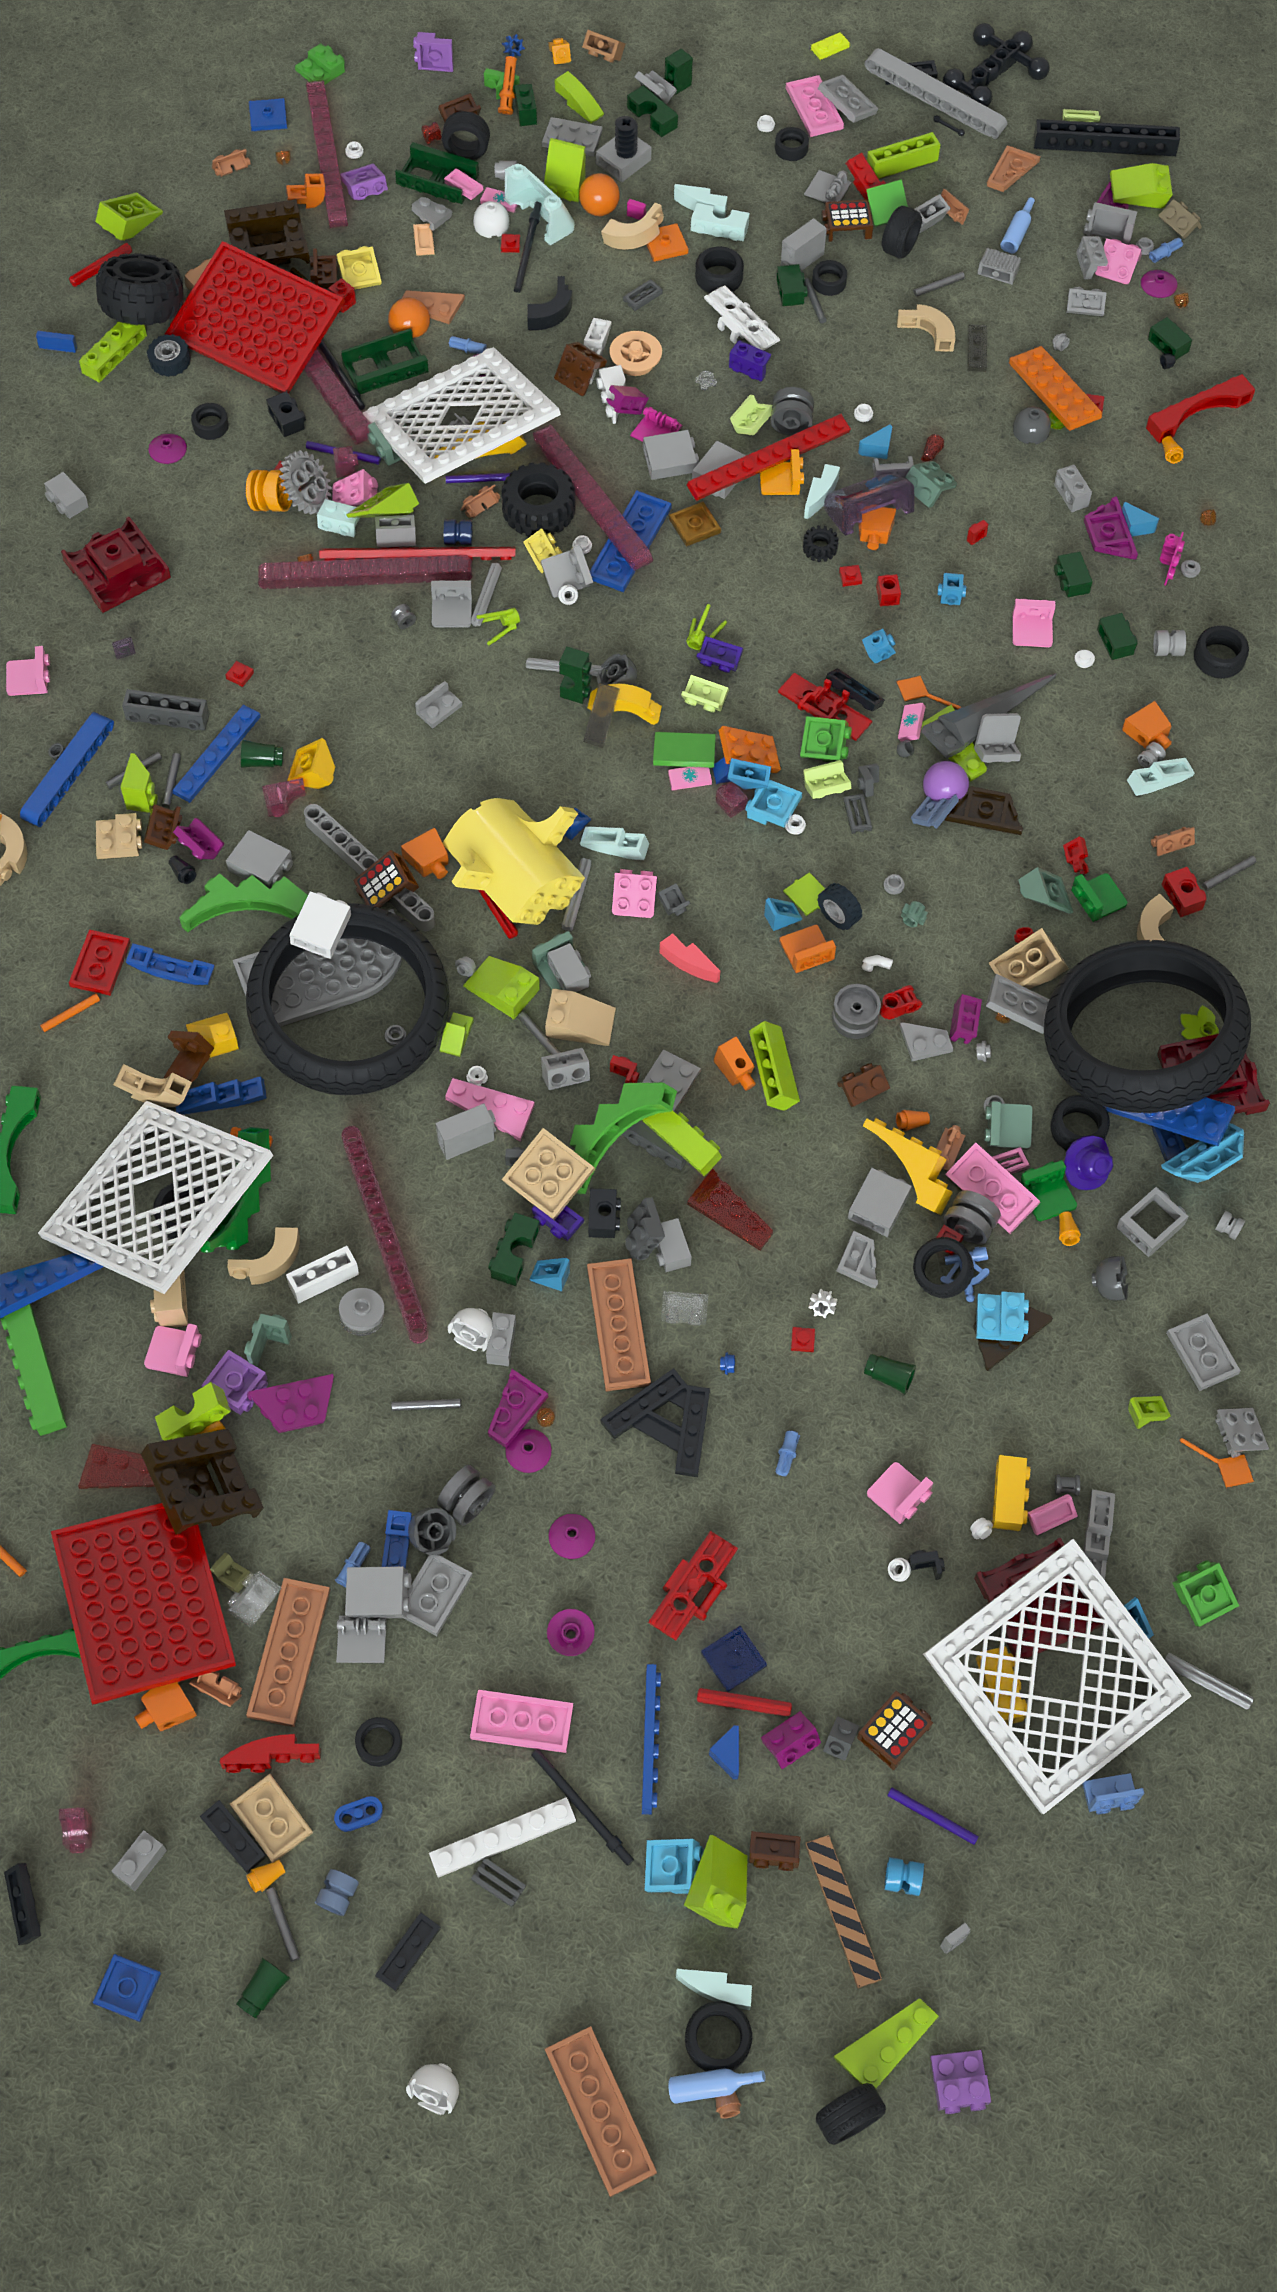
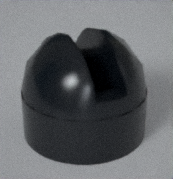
[1160,353,1176,370]

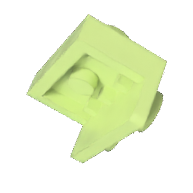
[1062,109,1100,123]
[730,395,772,435]
[681,675,729,713]
[803,760,851,799]

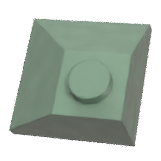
[1018,867,1073,914]

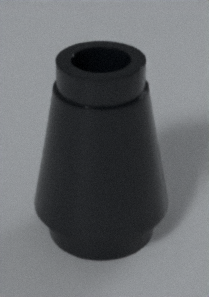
[169,856,196,884]

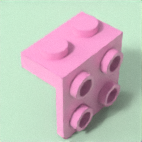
[1095,238,1142,284]
[332,469,378,506]
[1012,599,1055,647]
[6,646,50,696]
[612,869,657,918]
[144,1324,202,1377]
[867,1462,933,1524]

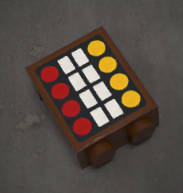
[821,199,873,242]
[353,850,419,908]
[857,1690,933,1771]

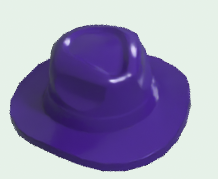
[1064,1136,1113,1190]

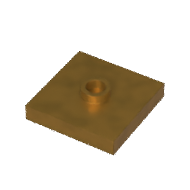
[669,501,721,547]

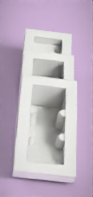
[584,318,612,384]

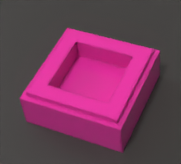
[627,199,646,220]

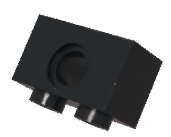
[266,391,306,438]
[588,1188,621,1238]

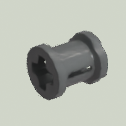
[1055,1474,1080,1496]

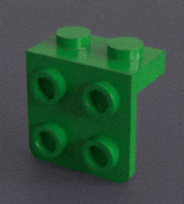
[1071,873,1128,922]
[1020,1160,1077,1222]

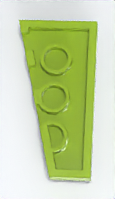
[921,705,987,782]
[833,1998,939,2088]

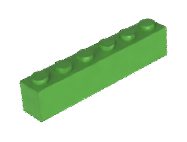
[0,1304,67,1436]

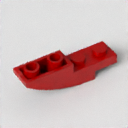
[845,153,886,200]
[220,1734,321,1773]

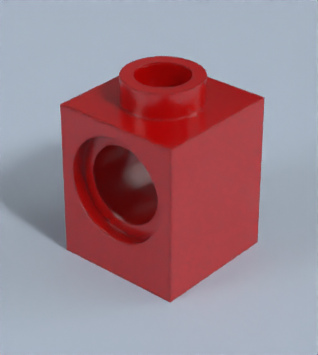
[328,278,356,313]
[876,574,901,606]

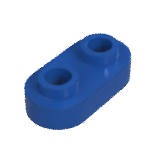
[334,1796,383,1832]

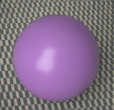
[923,761,969,802]

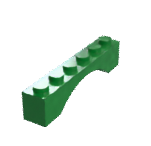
[0,1086,41,1214]
[0,1629,81,1680]

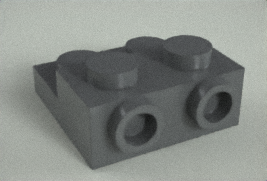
[625,1197,665,1260]

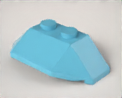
[1161,1123,1244,1183]

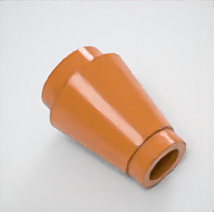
[896,1110,930,1131]

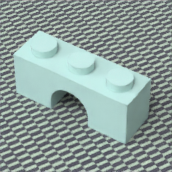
[691,203,749,241]

